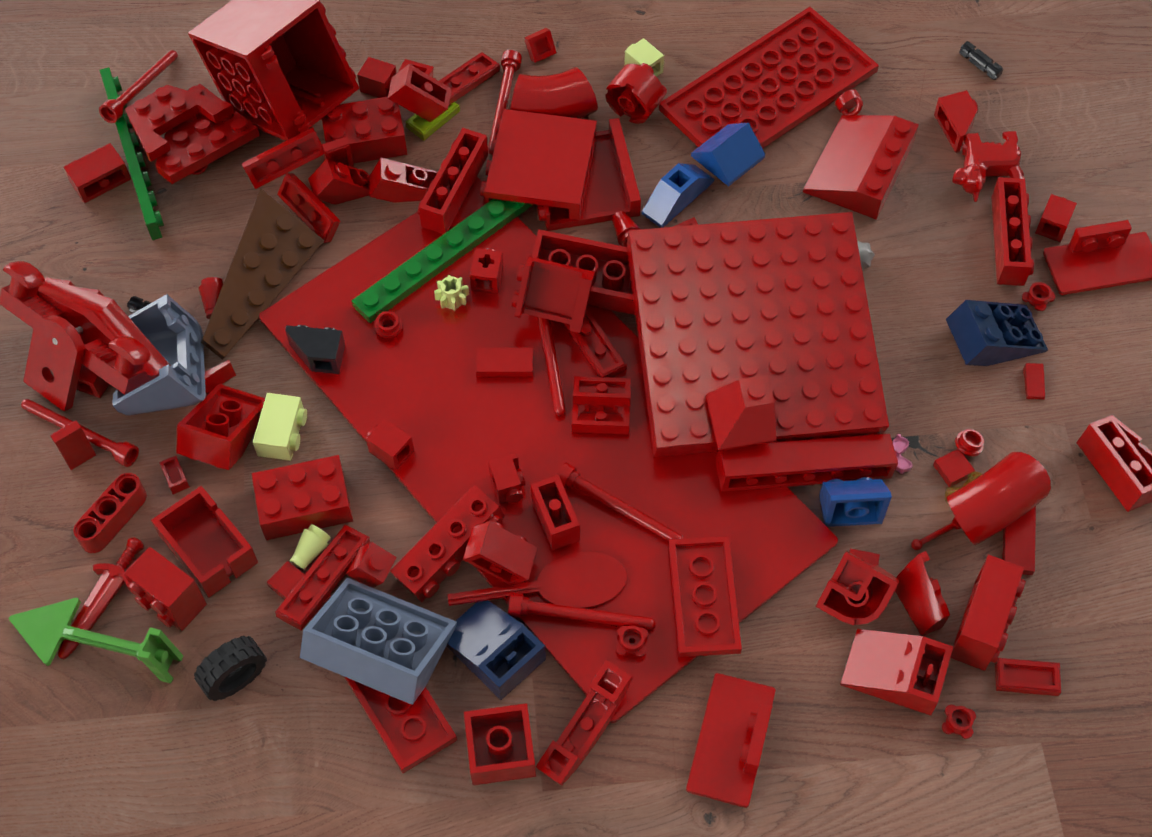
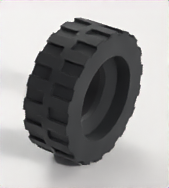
[194,636,267,701]

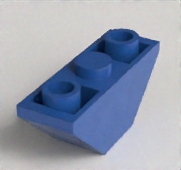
[642,163,714,228]

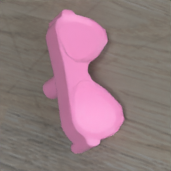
[893,434,912,474]

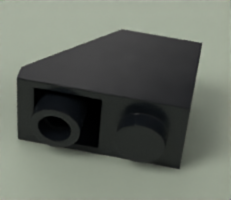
[285,325,345,374]

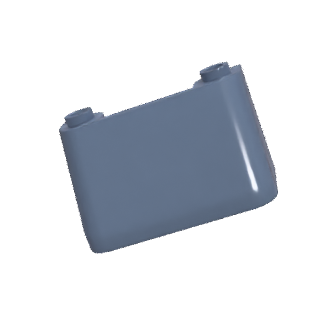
[112,294,206,416]

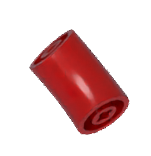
[510,67,598,119]
[946,452,1051,546]

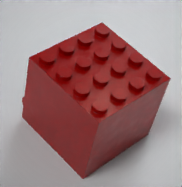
[188,0,360,141]

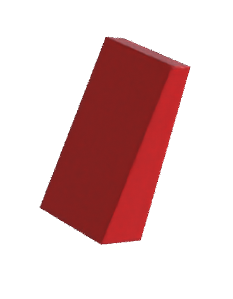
[204,360,236,394]
[1023,363,1045,400]
[159,456,190,494]

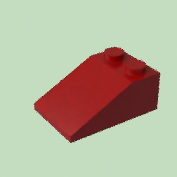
[176,384,265,470]

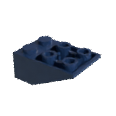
[946,300,1048,366]
[447,600,546,700]

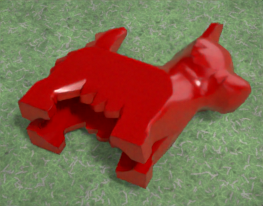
[952,131,1025,202]

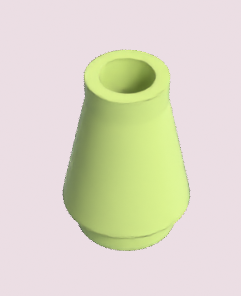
[289,524,331,570]

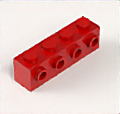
[417,128,488,234]
[991,177,1034,286]
[390,484,505,603]

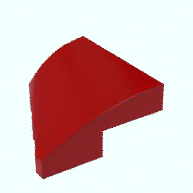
[895,551,950,636]

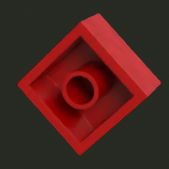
[124,546,207,631]
[464,703,536,785]

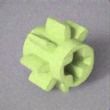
[434,275,469,311]

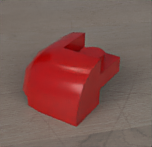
[815,551,899,625]

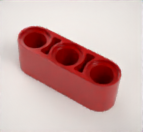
[73,473,147,553]

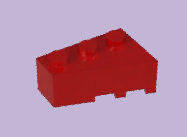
[1076,415,1152,512]

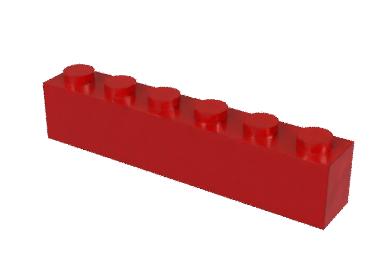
[715,433,898,492]

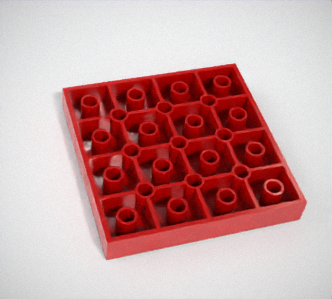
[627,212,889,457]

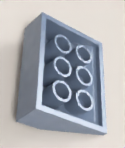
[300,578,457,705]

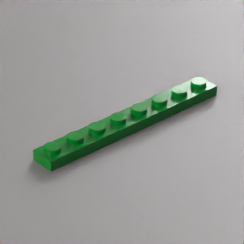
[99,67,164,240]
[351,199,534,323]

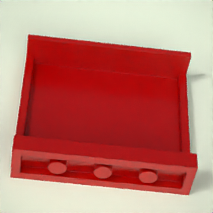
[480,109,597,220]
[537,118,641,231]

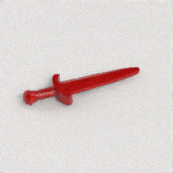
[58,537,144,660]

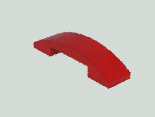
[535,660,633,785]

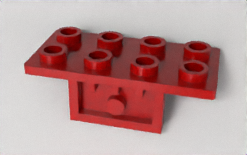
[1043,220,1152,295]
[686,673,776,808]

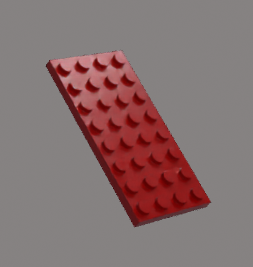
[658,7,879,149]

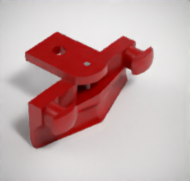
[0,261,171,412]

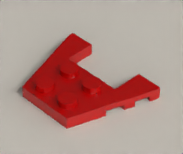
[125,85,235,162]

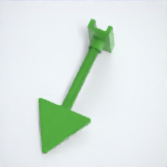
[9,598,183,683]

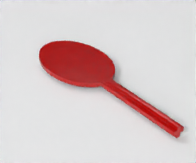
[447,551,627,609]

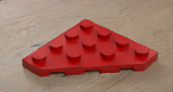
[155,84,260,184]

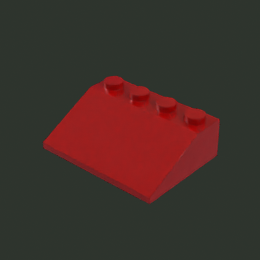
[803,115,919,220]

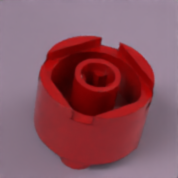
[605,63,667,124]

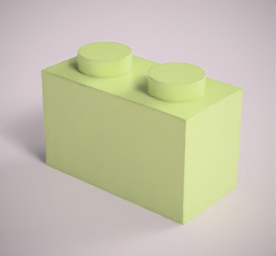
[253,393,307,461]

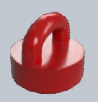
[835,89,863,115]

